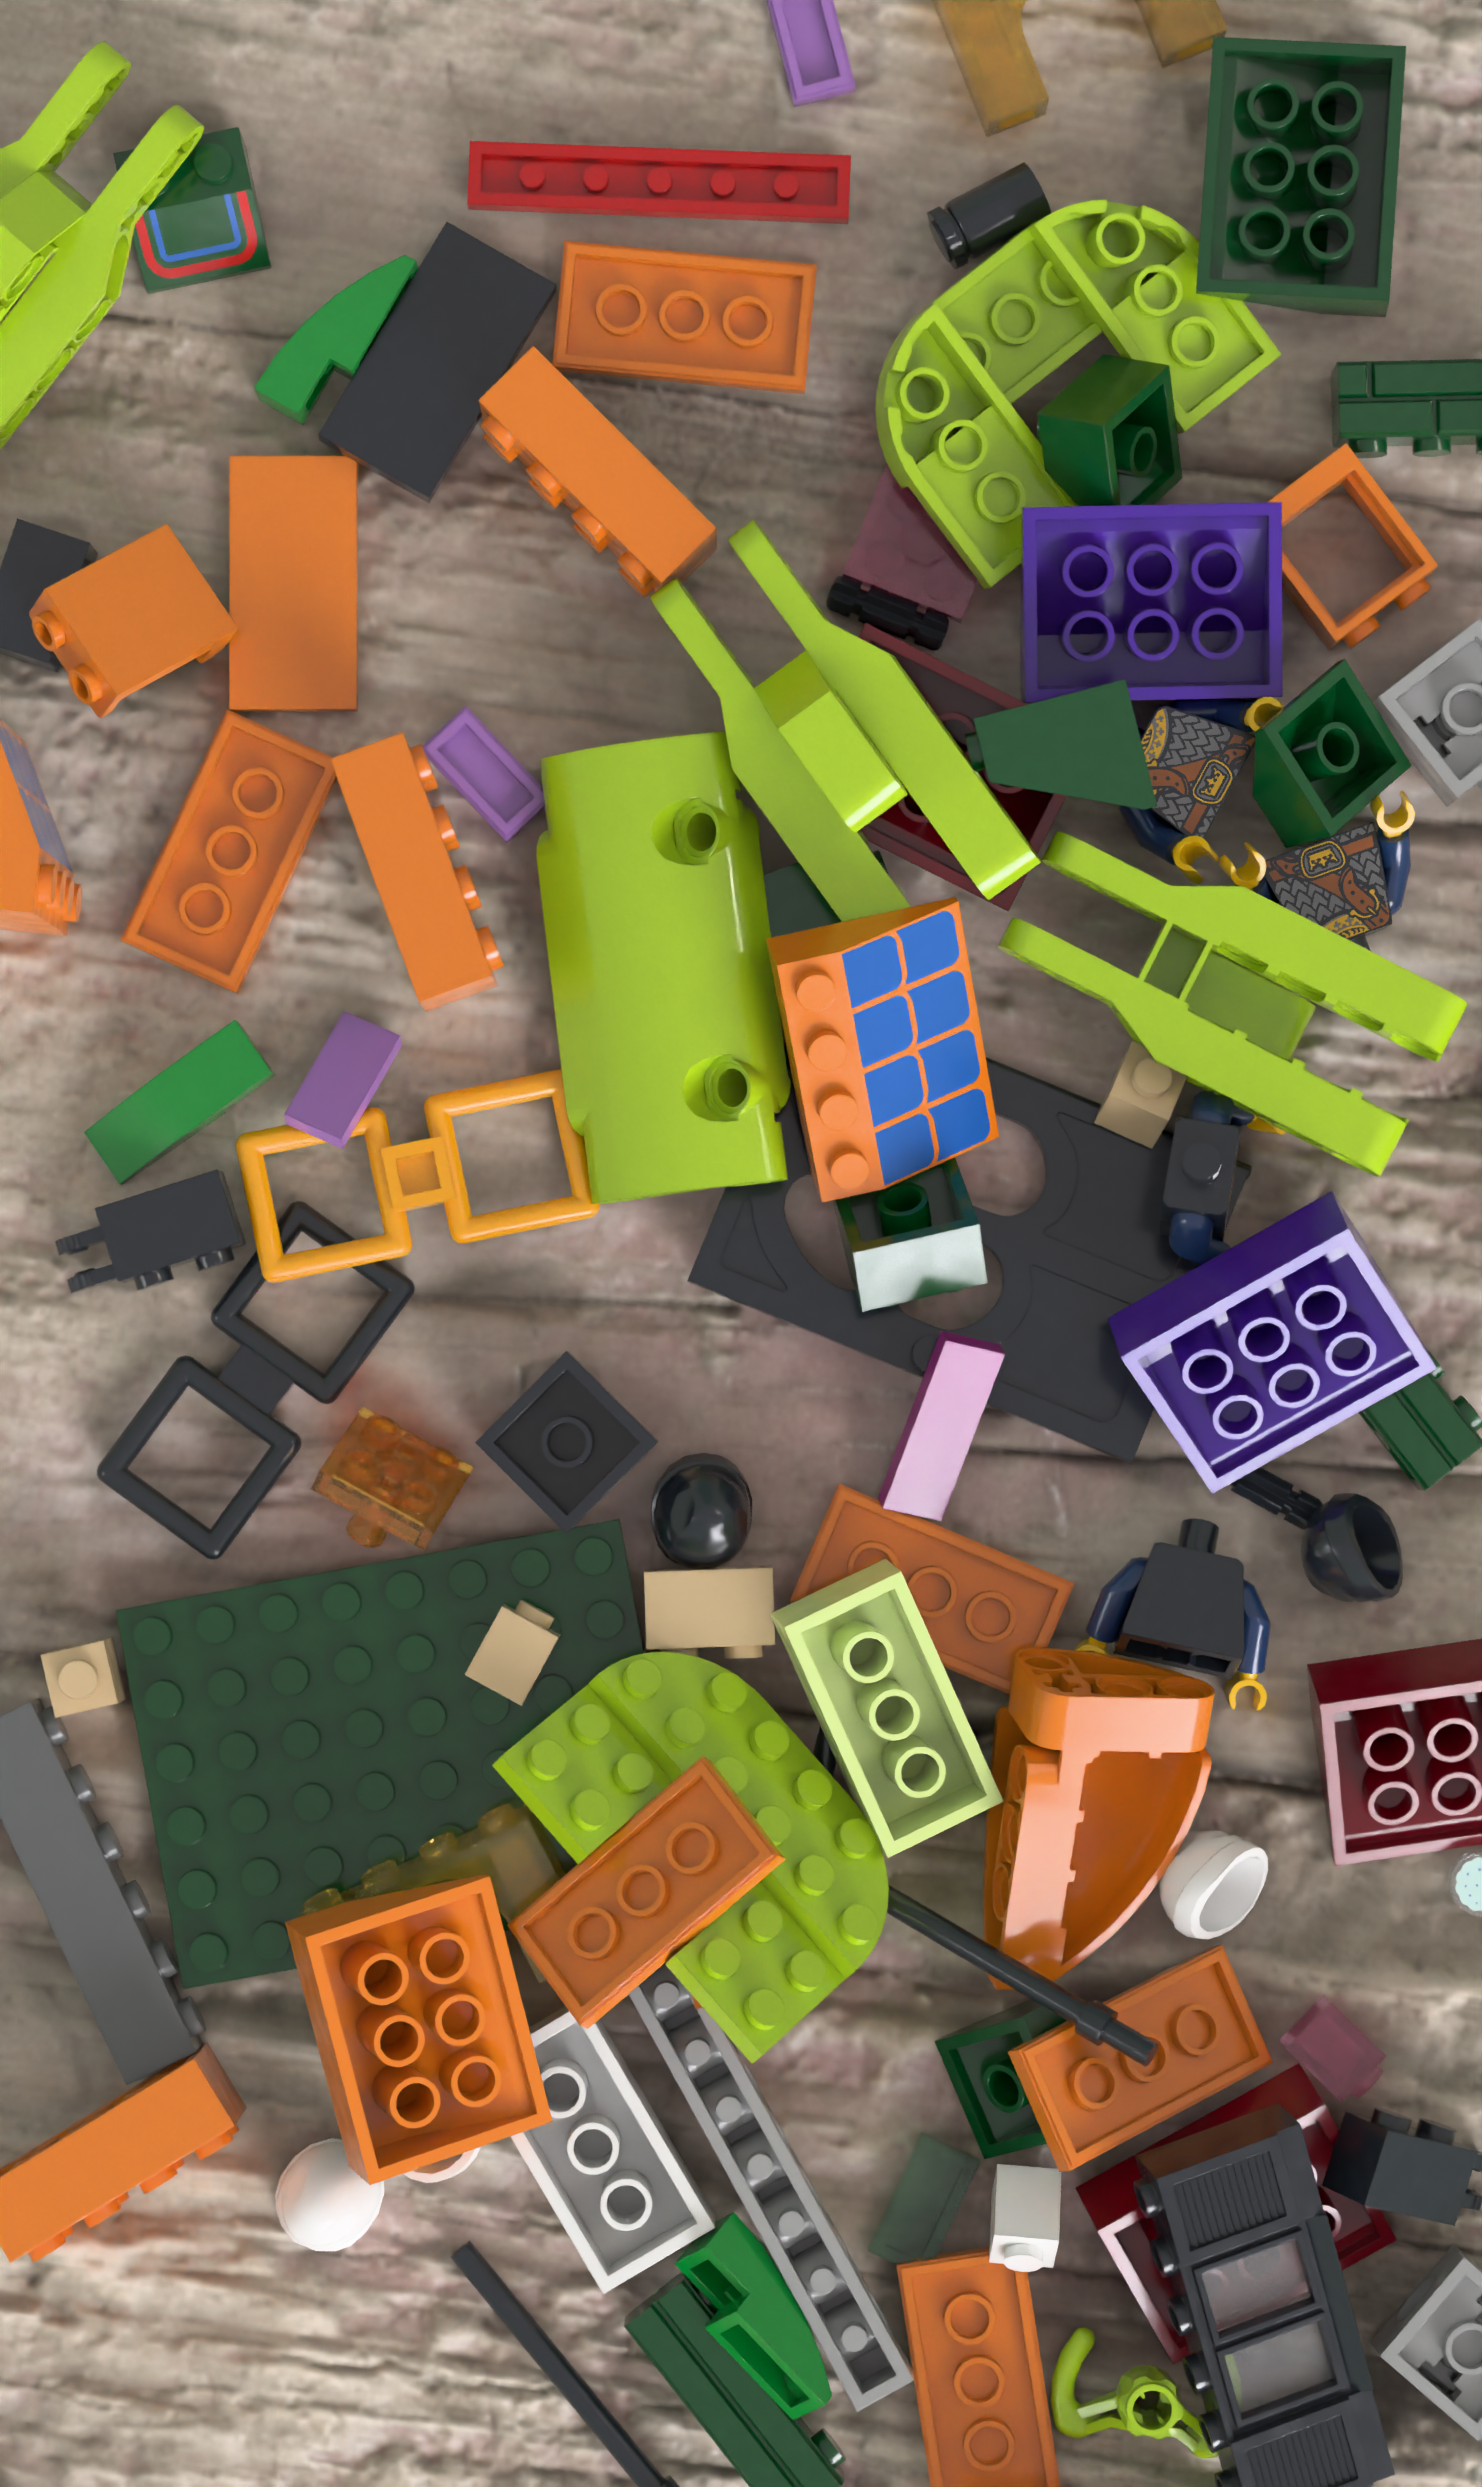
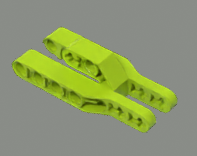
[0,41,205,451]
[650,519,1041,922]
[998,831,1468,1177]

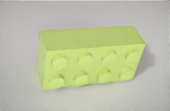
[770,1558,1004,1858]

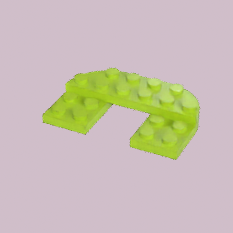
[875,199,1282,589]
[492,1652,889,2064]

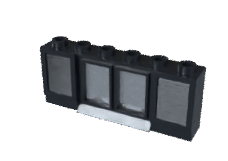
[1133,2103,1395,2487]

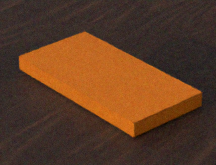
[552,240,817,394]
[229,456,358,712]
[120,709,337,994]
[789,1483,1074,1694]
[507,1756,785,2028]
[1008,1945,1273,2172]
[896,2246,1060,2487]

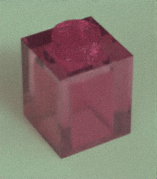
[1279,1994,1386,2103]

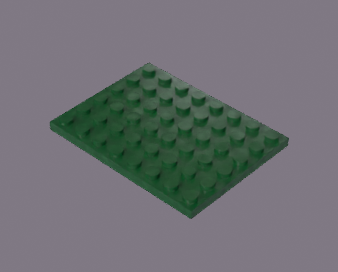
[116,1519,644,1989]

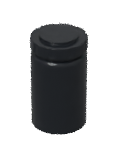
[927,162,1051,269]

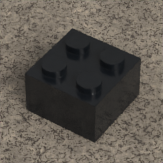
[475,1351,659,1534]

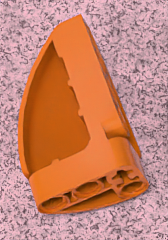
[983,1647,1215,1990]

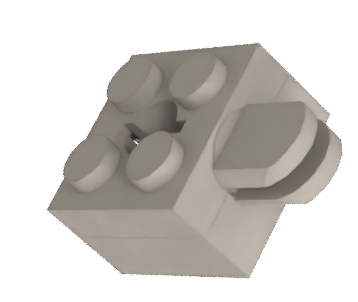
[1373,618,1482,807]
[1370,2244,1482,2441]

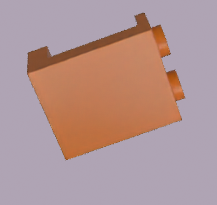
[29,524,238,718]

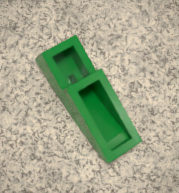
[254,255,418,425]
[84,1020,276,1185]
[674,2212,832,2420]

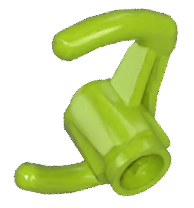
[1050,2327,1242,2459]

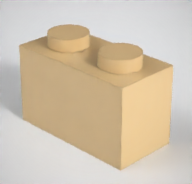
[644,1565,775,1659]

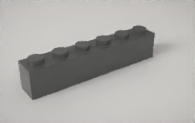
[0,1698,206,2086]

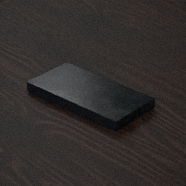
[318,222,557,503]

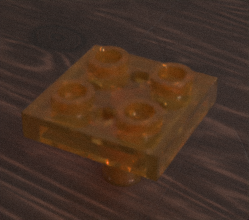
[311,1406,474,1551]

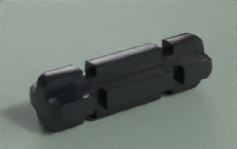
[826,576,949,651]
[1230,1467,1323,1530]

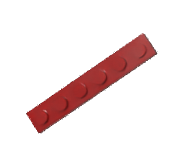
[467,141,851,224]

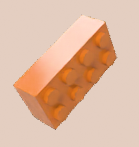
[478,346,717,598]
[330,732,504,1012]
[0,2043,247,2263]

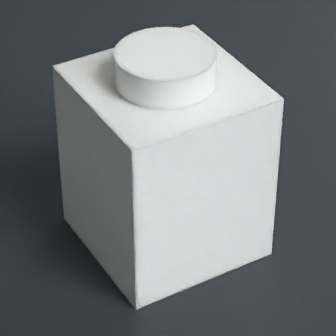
[989,2164,1061,2272]

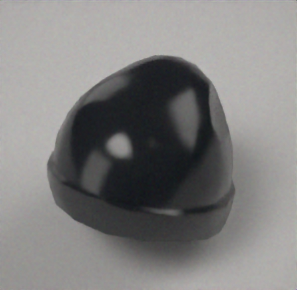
[651,1453,752,1569]
[1301,1493,1403,1602]

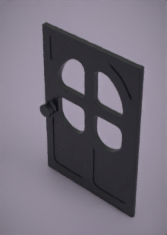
[687,1043,1252,1464]

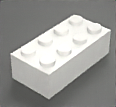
[510,2006,715,2294]

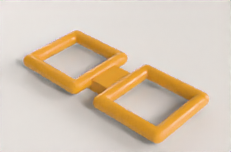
[235,1069,600,1283]

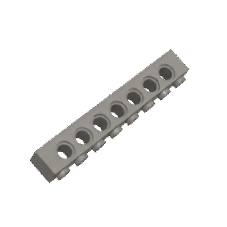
[629,1953,914,2412]

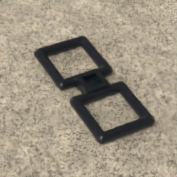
[97,1201,415,1560]

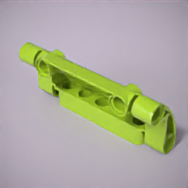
[536,732,790,1204]

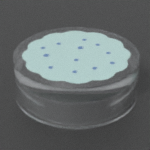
[1447,1850,1482,1917]

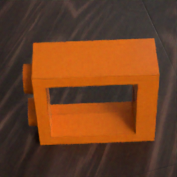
[1268,443,1439,651]

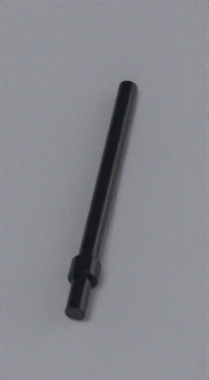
[887,1884,1159,2067]
[450,2240,680,2487]

